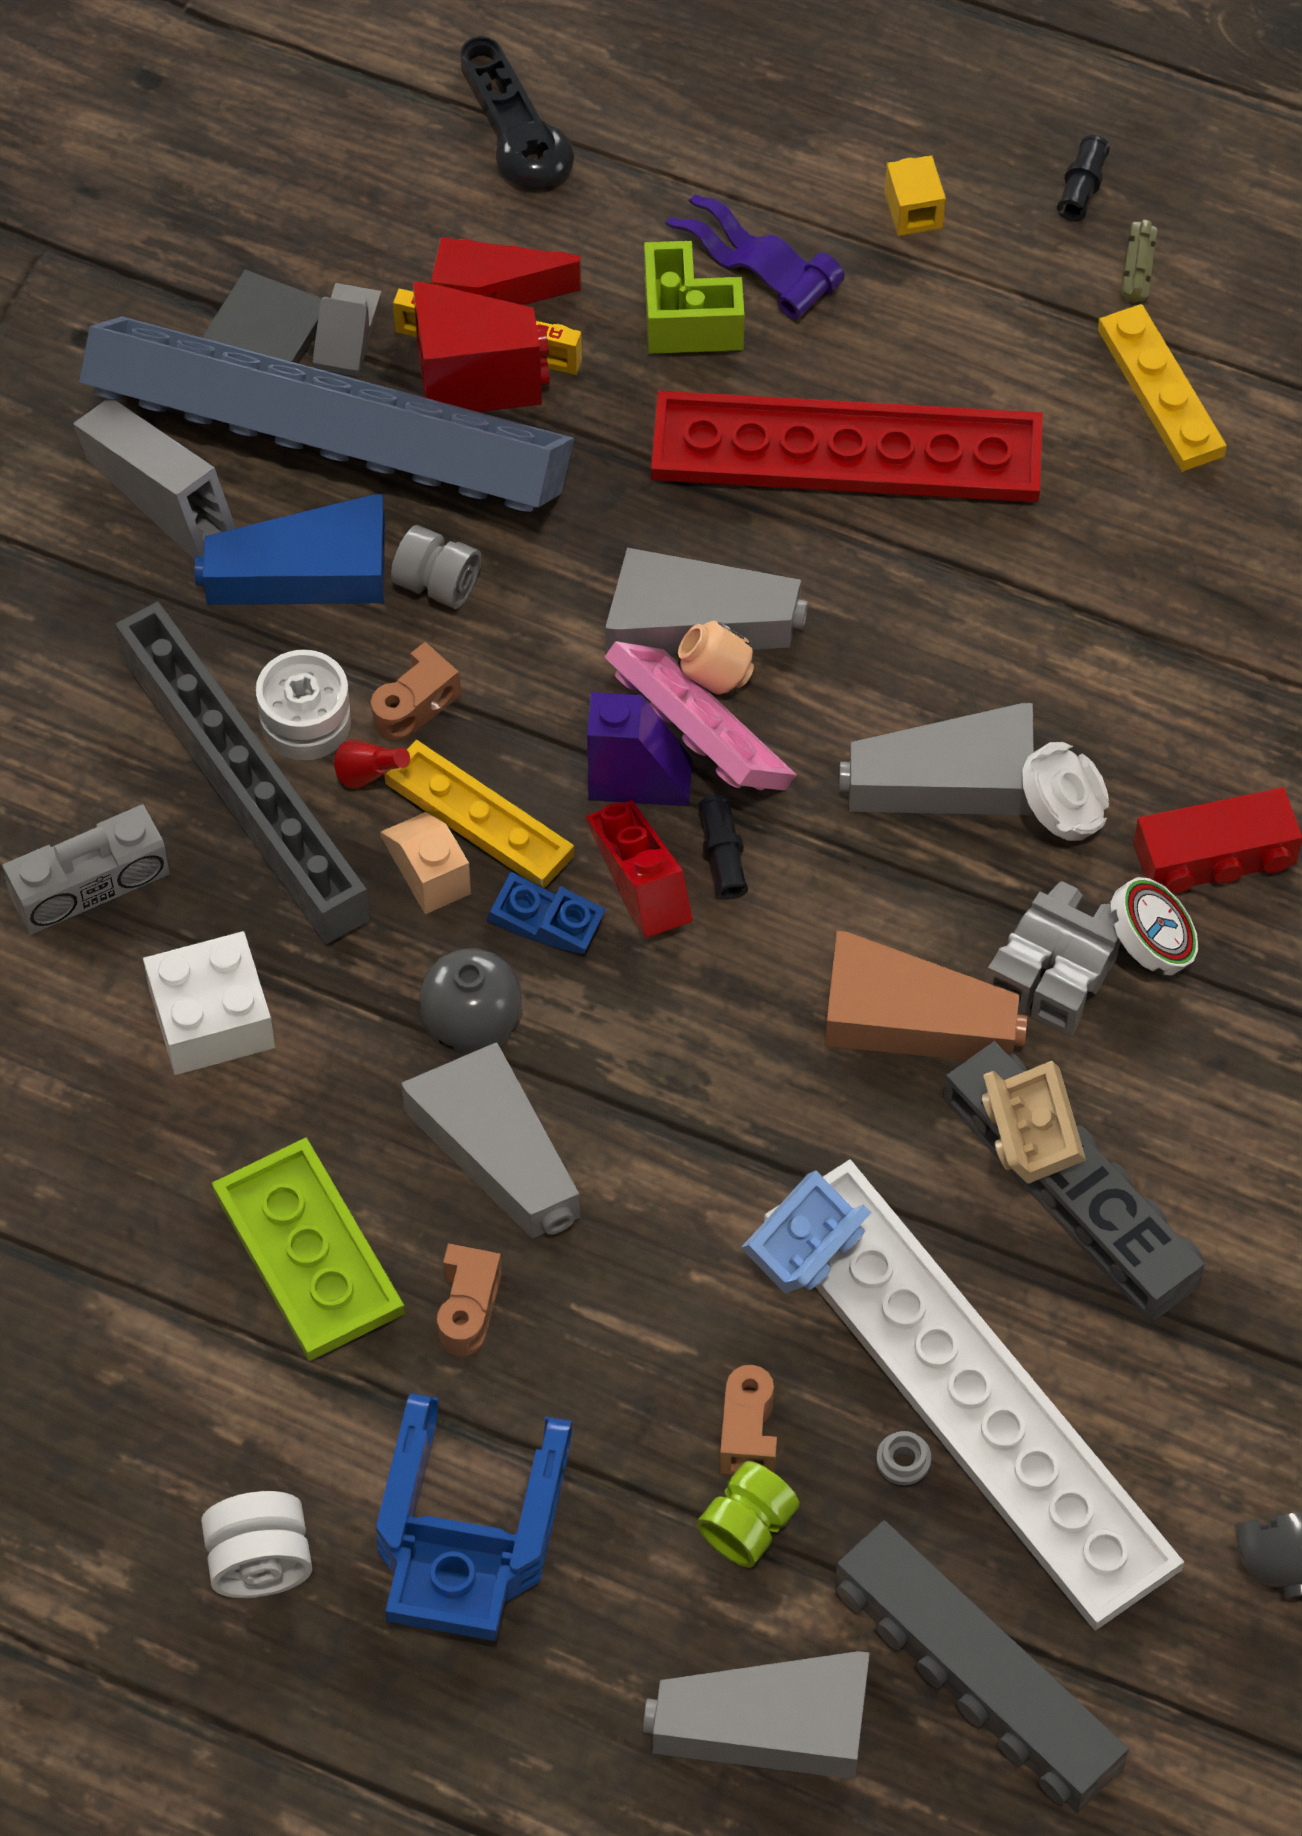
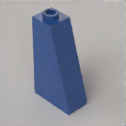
[195,494,385,605]

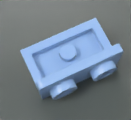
[741,1170,871,1294]

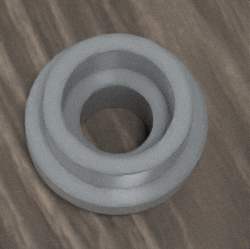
[876,1431,931,1485]

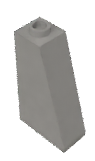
[73,398,236,560]
[605,548,808,654]
[839,703,1034,816]
[401,1042,580,1239]
[643,1651,870,1779]

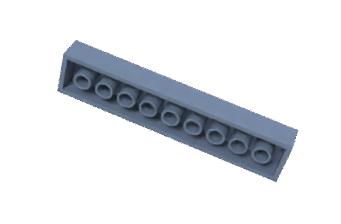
[79,316,574,511]

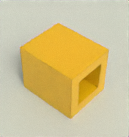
[885,155,946,236]

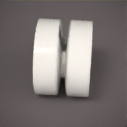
[256,650,351,760]
[201,1491,312,1598]

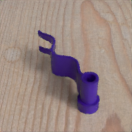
[665,194,845,320]

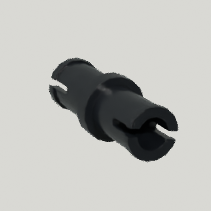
[1057,135,1110,222]
[698,794,748,900]

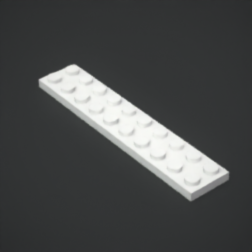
[764,1159,1184,1631]

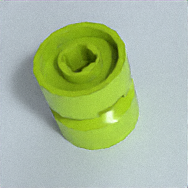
[697,1461,800,1568]

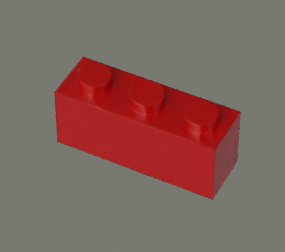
[1133,787,1302,894]

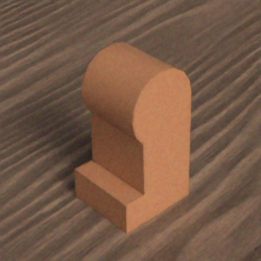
[371,642,461,741]
[437,1243,502,1356]
[720,1365,777,1475]

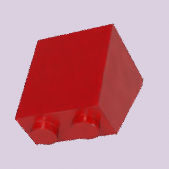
[413,282,550,412]

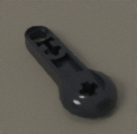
[460,36,575,189]

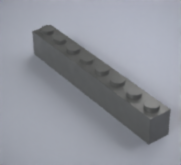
[115,601,370,944]

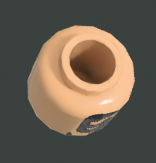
[678,620,754,695]

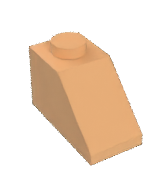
[380,812,471,914]

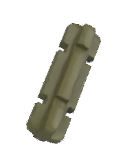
[1121,219,1157,304]

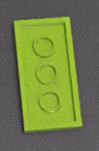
[212,1137,405,1361]

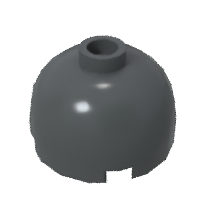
[419,948,523,1055]
[1234,1512,1302,1598]

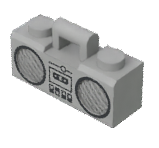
[2,804,170,935]

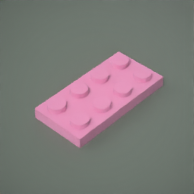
[604,641,797,791]

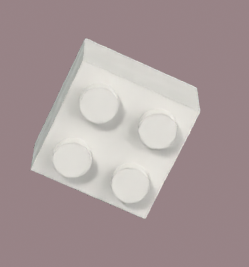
[143,931,275,1075]

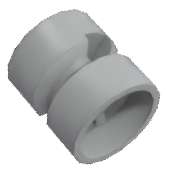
[391,525,481,609]

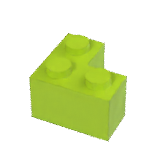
[644,241,744,354]

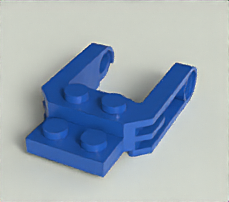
[376,1393,573,1641]

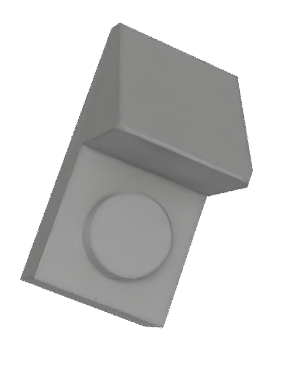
[312,283,382,377]

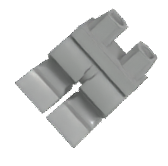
[986,881,1120,1038]

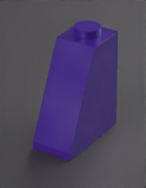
[587,692,692,806]

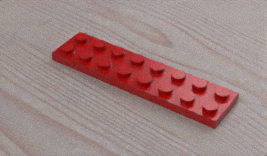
[651,391,1043,502]

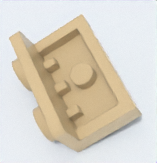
[982,1061,1086,1184]

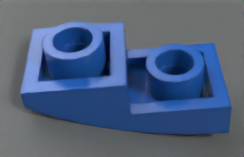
[486,871,606,954]

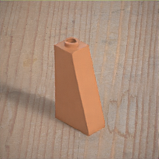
[825,931,1027,1061]

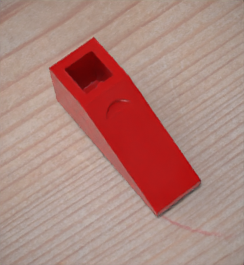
[431,237,582,305]
[585,800,693,938]

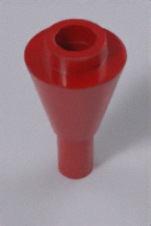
[334,739,410,789]

